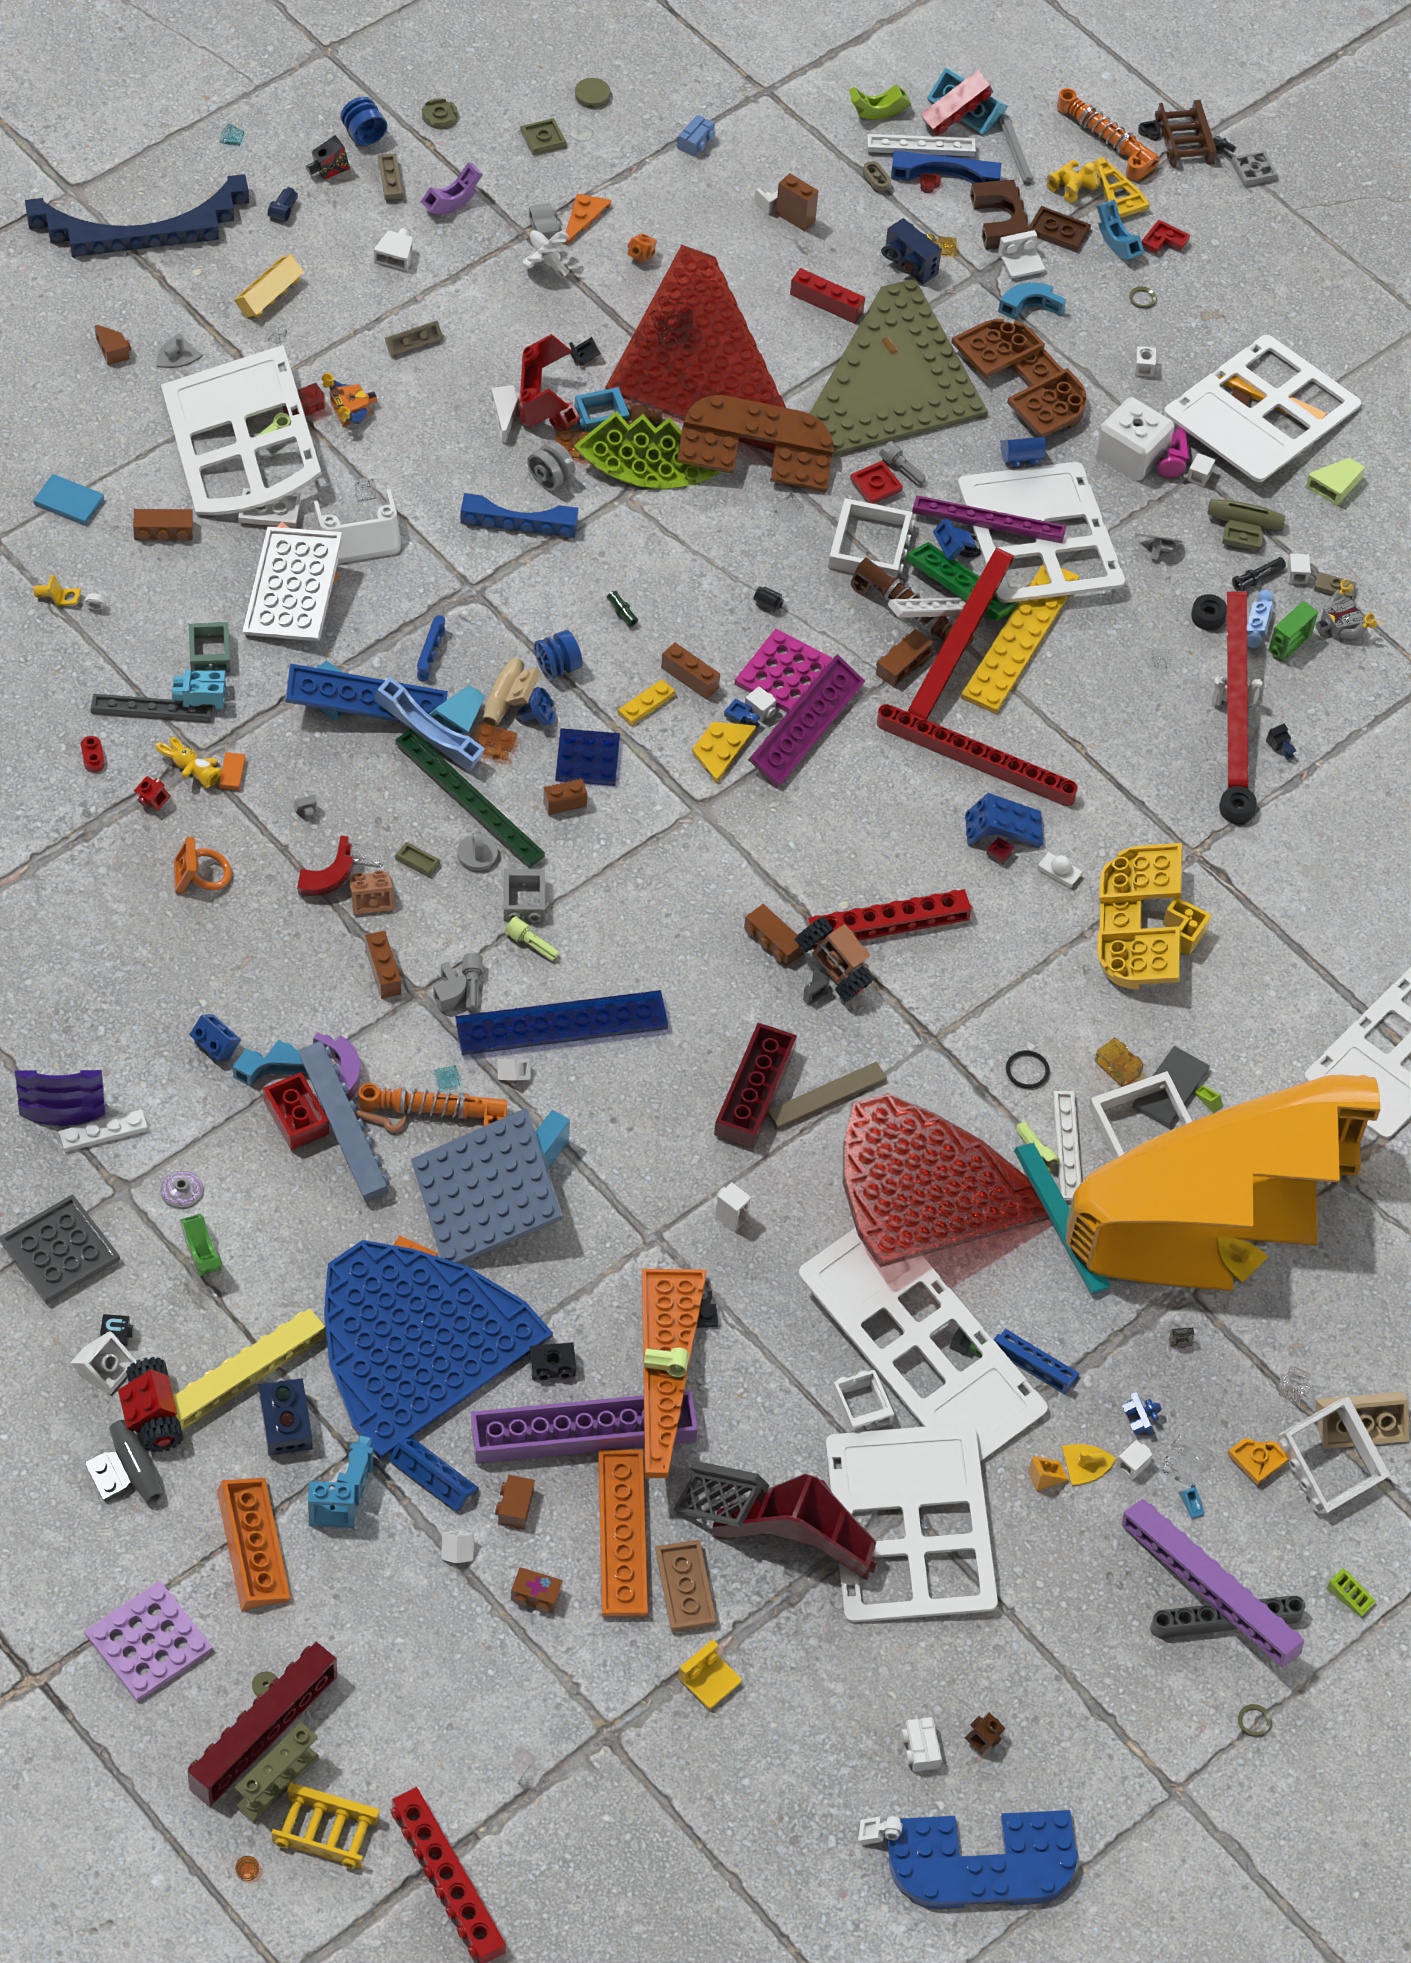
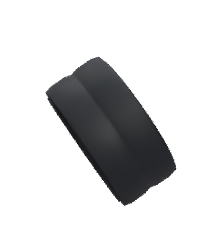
[1191,594,1227,630]
[1219,786,1257,824]

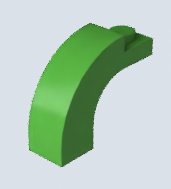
[179,1214,222,1276]

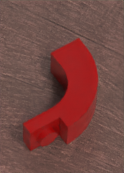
[297,835,354,896]

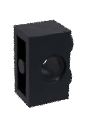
[529,1342,576,1380]

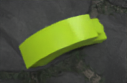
[849,84,912,120]

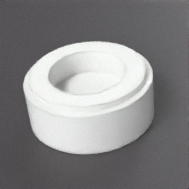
[85,593,106,610]

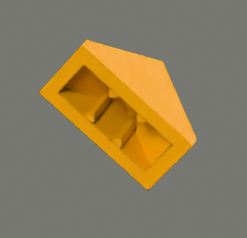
[1028,1456,1068,1491]

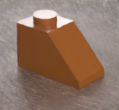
[95,325,131,365]

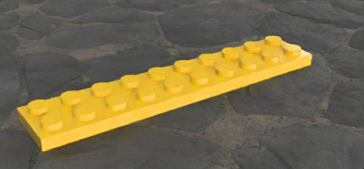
[961,563,1080,714]

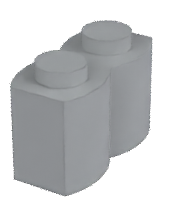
[529,203,562,240]

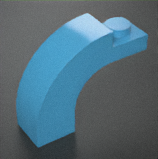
[1097,200,1145,259]
[998,282,1066,319]

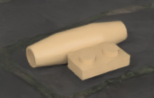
[482,658,541,728]

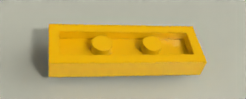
[618,679,675,726]

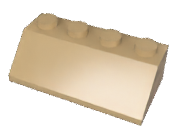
[1316,1392,1409,1449]

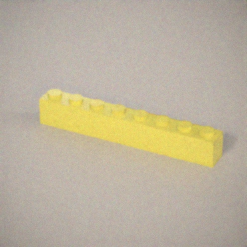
[173,1308,326,1430]

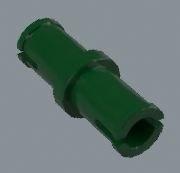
[607,590,638,627]

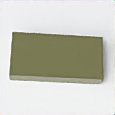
[395,842,440,878]

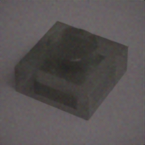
[1169,1327,1194,1348]

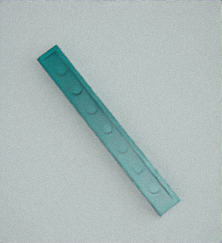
[1014,1142,1111,1294]

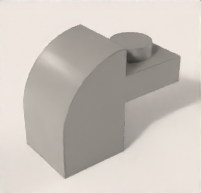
[433,962,466,1013]

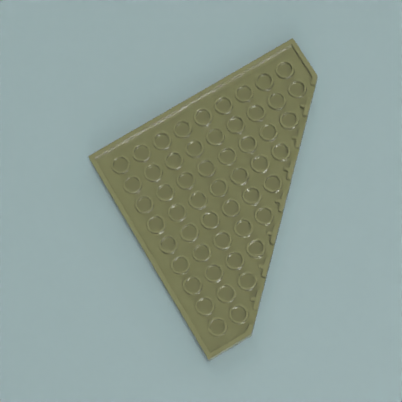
[809,278,988,457]

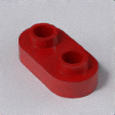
[81,736,105,773]

